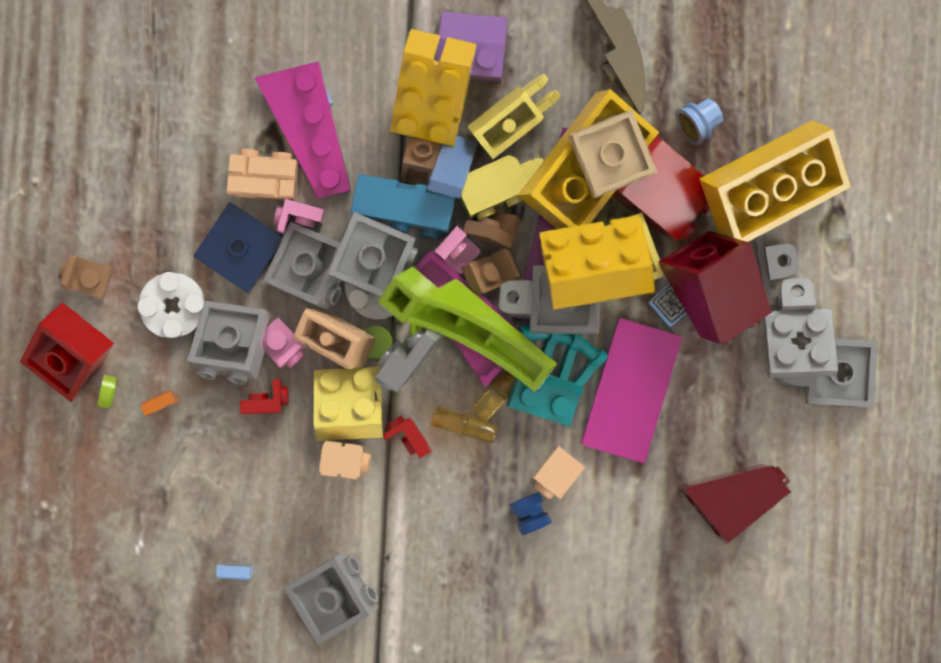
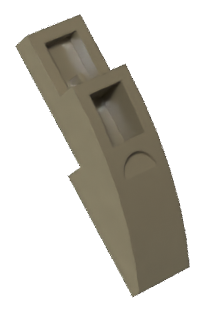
[579,0,646,115]

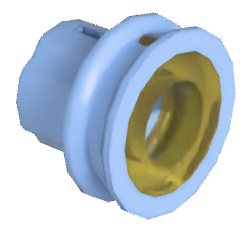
[675,98,724,146]

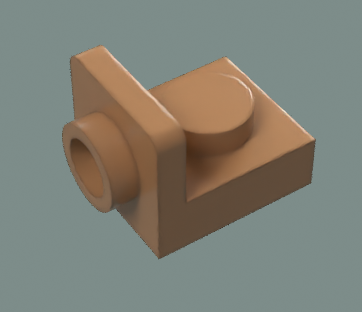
[400,137,441,186]
[463,212,521,249]
[461,248,521,296]
[58,254,114,300]

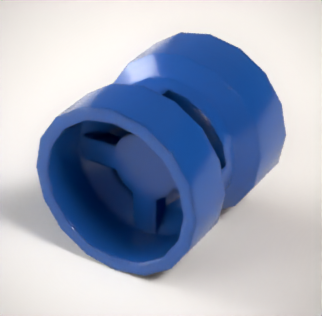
[509,492,552,535]

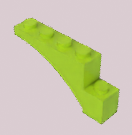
[378,267,557,392]

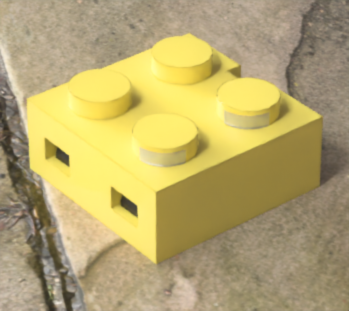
[314,367,383,441]

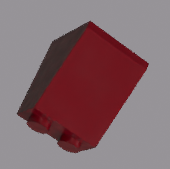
[658,231,772,345]
[679,464,791,543]

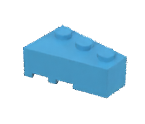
[350,174,456,240]

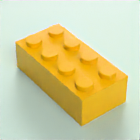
[517,89,659,229]
[700,120,851,242]

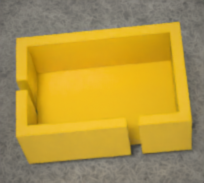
[390,29,477,147]
[539,215,655,310]

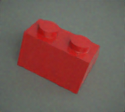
[20,302,114,402]

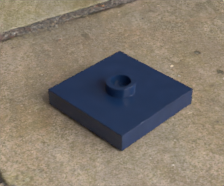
[193,202,283,294]

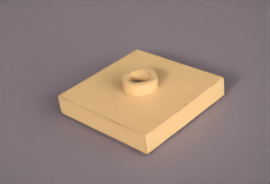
[568,109,657,199]

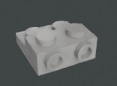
[327,212,418,297]
[263,221,342,311]
[187,301,270,385]
[375,327,443,393]
[284,551,379,645]

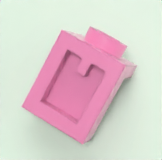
[273,199,326,234]
[435,226,480,275]
[262,317,306,369]

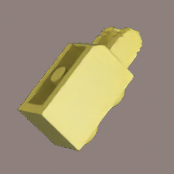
[467,74,561,159]
[459,155,544,221]

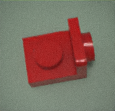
[240,379,289,415]
[383,415,432,458]

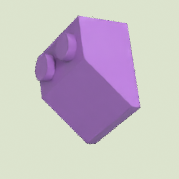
[436,12,507,84]

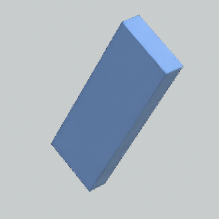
[427,136,478,199]

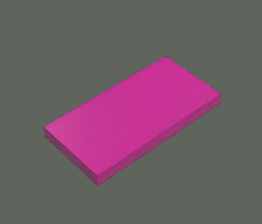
[581,318,682,464]

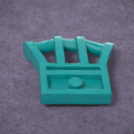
[506,324,608,426]

